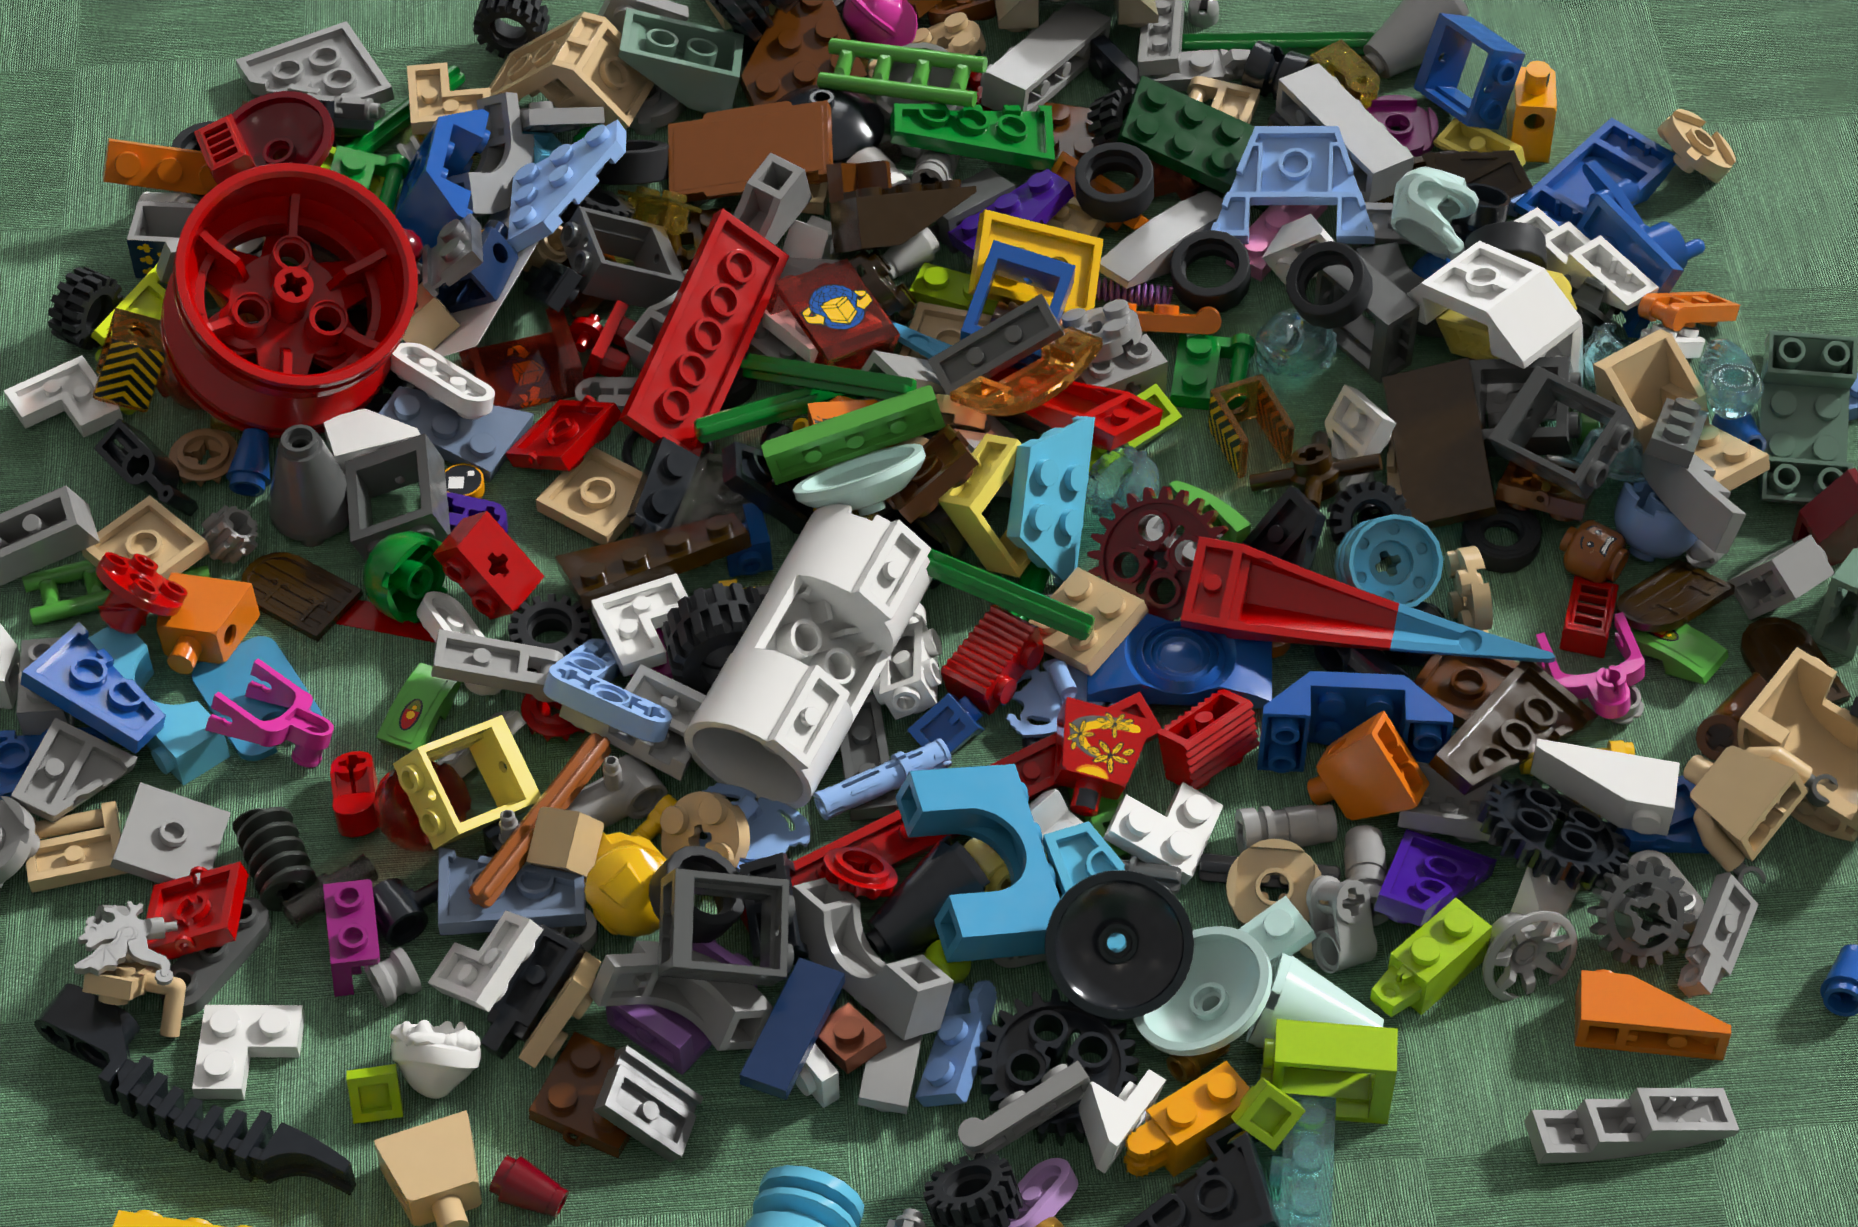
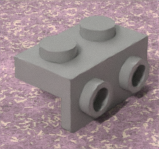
[1398,761,1501,843]

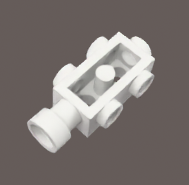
[872,603,942,720]

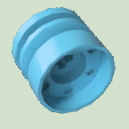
[1334,514,1443,607]
[745,1165,864,1227]

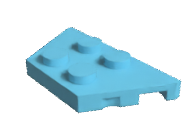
[1007,416,1095,587]

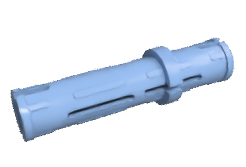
[814,738,952,821]

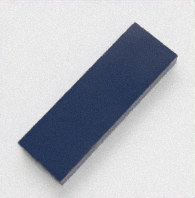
[740,958,845,1100]

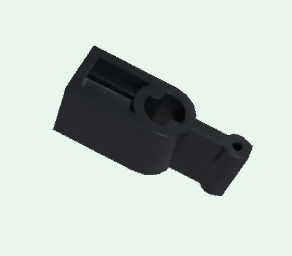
[94,419,198,516]

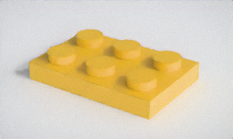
[968,209,1104,315]

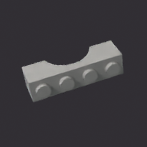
[792,878,954,1040]

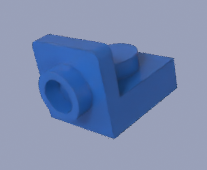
[726,503,773,577]
[907,693,985,755]

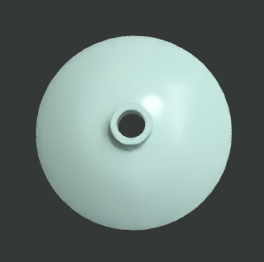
[793,444,926,516]
[1133,926,1273,1056]

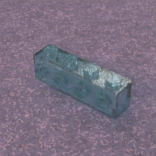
[1269,1093,1336,1227]

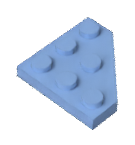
[508,119,626,253]

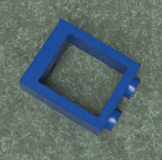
[1413,13,1525,130]
[960,240,1076,373]

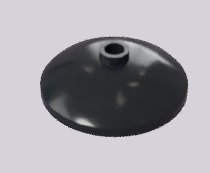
[776,85,885,164]
[1045,870,1194,1019]

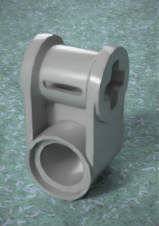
[1306,875,1377,973]

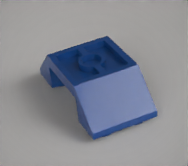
[394,109,491,264]
[1257,671,1453,773]

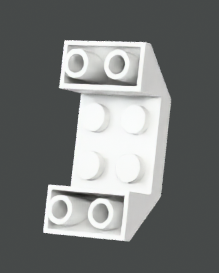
[1407,241,1582,369]

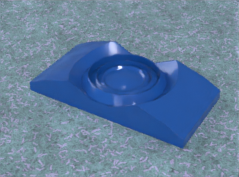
[1513,117,1676,227]
[1086,613,1272,708]

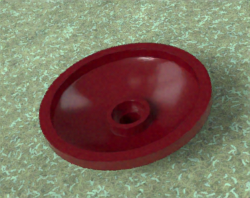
[232,91,335,167]

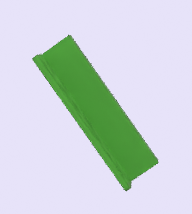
[761,385,946,485]

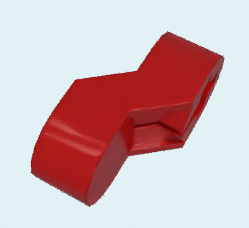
[330,751,380,837]

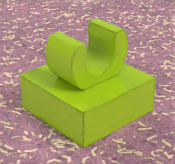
[346,1064,403,1124]
[1231,1077,1305,1151]

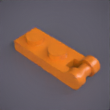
[1638,291,1740,331]
[1128,302,1222,334]

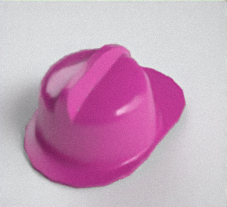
[843,0,918,46]

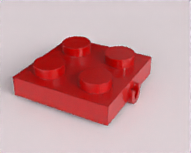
[505,395,621,471]
[146,861,249,959]

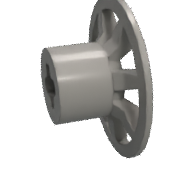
[1482,911,1577,1001]

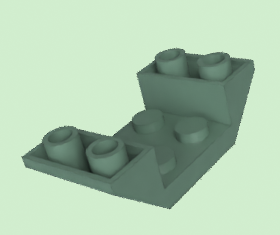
[1756,330,1858,504]

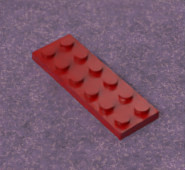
[618,208,789,457]

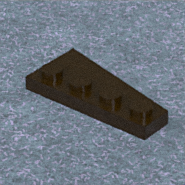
[555,513,752,610]

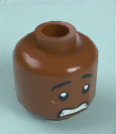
[1559,520,1630,583]

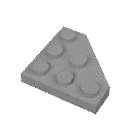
[236,21,394,108]

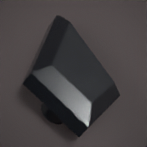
[319,100,374,136]

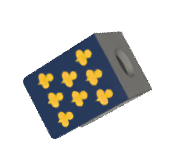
[127,201,197,279]

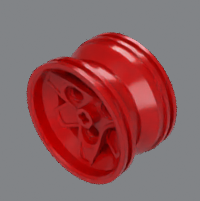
[161,163,418,438]

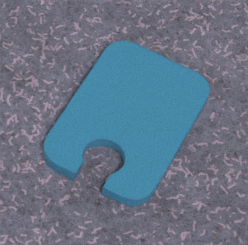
[191,636,322,761]

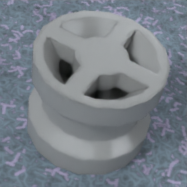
[364,947,422,1008]

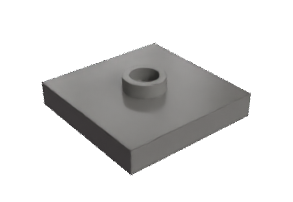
[110,782,231,883]

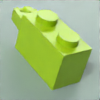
[1370,897,1492,1017]

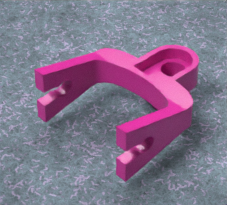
[1536,612,1645,719]
[205,658,334,768]

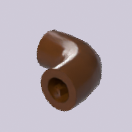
[1696,671,1768,761]

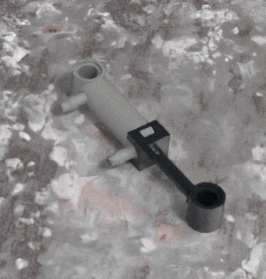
[373,754,668,946]

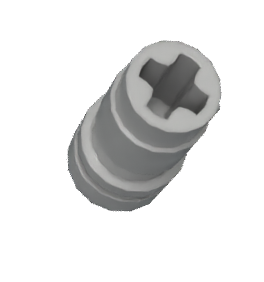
[911,148,960,187]
[1234,804,1337,854]
[1344,825,1389,926]

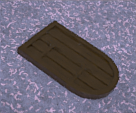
[241,552,363,642]
[1617,559,1735,633]
[1740,617,1851,705]

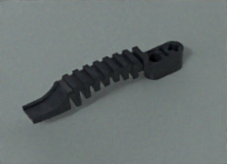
[34,983,356,1195]

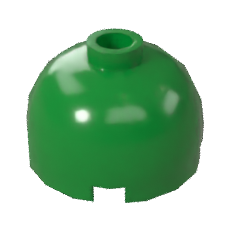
[363,531,448,623]

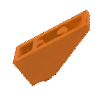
[1575,969,1731,1061]

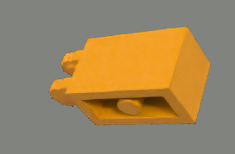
[1124,1061,1250,1178]

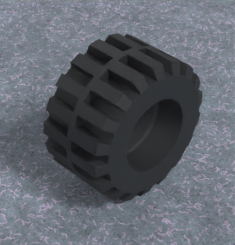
[662,583,766,695]

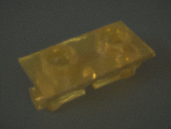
[617,186,702,235]

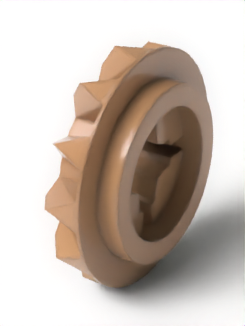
[169,428,238,487]

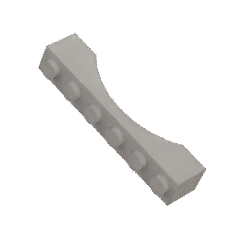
[624,152,812,370]

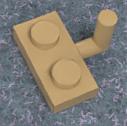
[82,962,186,1038]

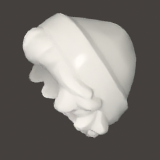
[390,1020,481,1099]

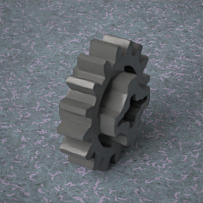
[1587,861,1695,968]

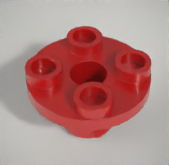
[96,552,188,634]

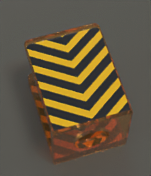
[93,308,166,413]
[1208,374,1295,478]

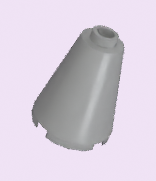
[1363,0,1470,79]

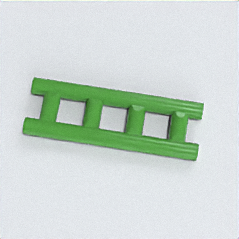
[817,38,988,108]
[22,532,211,626]

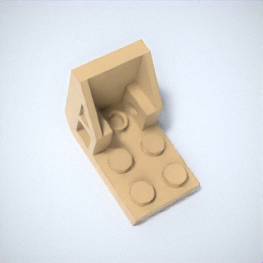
[489,11,655,129]
[1593,329,1770,491]

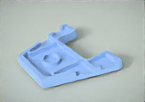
[1211,126,1375,244]

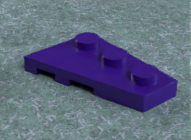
[947,169,1074,259]
[1374,829,1497,926]

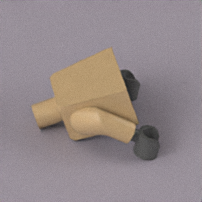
[1683,746,1838,896]

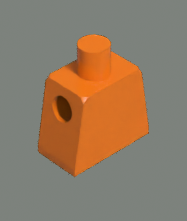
[156,572,260,674]
[1307,711,1430,820]

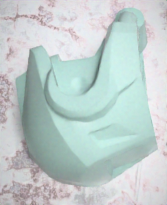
[1391,166,1479,261]

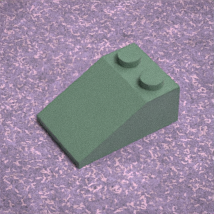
[618,8,744,114]

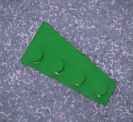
[890,103,1055,171]

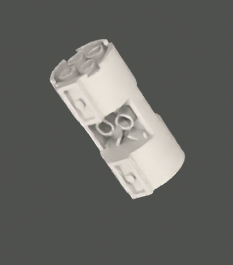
[684,504,933,809]

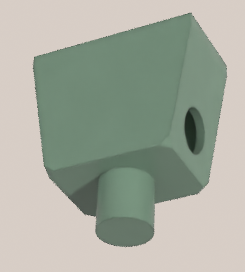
[1812,548,1858,659]

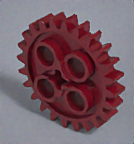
[1087,486,1229,621]

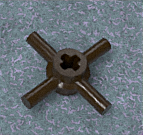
[1249,431,1383,511]

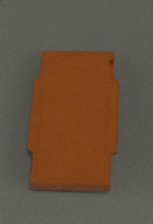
[668,100,833,204]

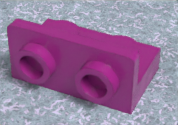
[323,879,380,997]

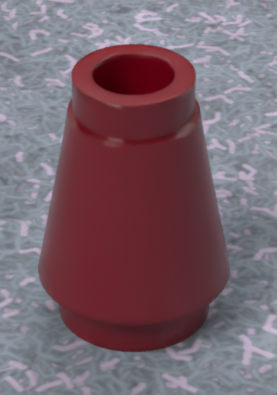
[489,1155,569,1218]

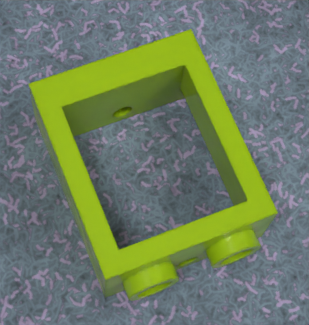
[1260,1019,1398,1124]

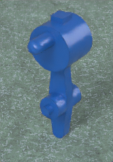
[1582,160,1705,269]

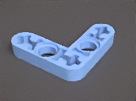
[543,639,672,742]

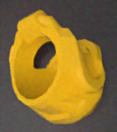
[584,832,667,937]

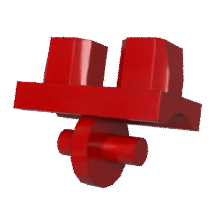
[568,300,636,380]

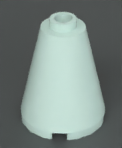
[1246,953,1384,1048]

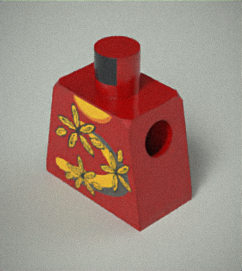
[1054,697,1153,817]

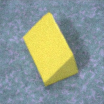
[1433,118,1526,167]

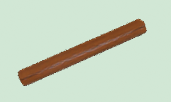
[468,733,611,909]

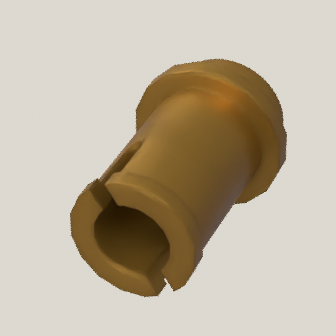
[1166,1043,1230,1082]

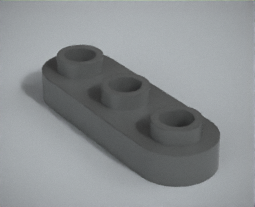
[160,897,271,1017]

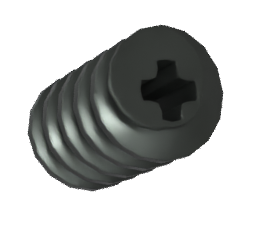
[232,807,317,912]

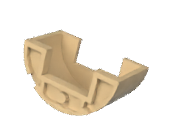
[1737,647,1858,842]

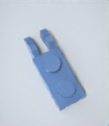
[915,980,997,1107]

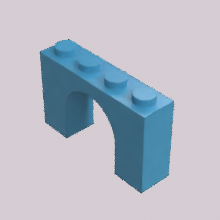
[895,764,1060,963]

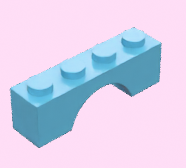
[88,626,230,786]

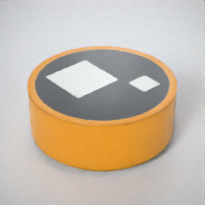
[445,463,485,499]

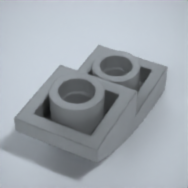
[857,1017,922,1114]

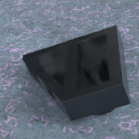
[1241,486,1326,570]

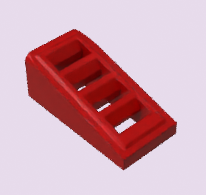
[194,114,256,185]
[1559,576,1619,658]

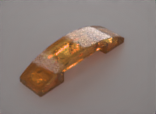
[950,326,1103,416]

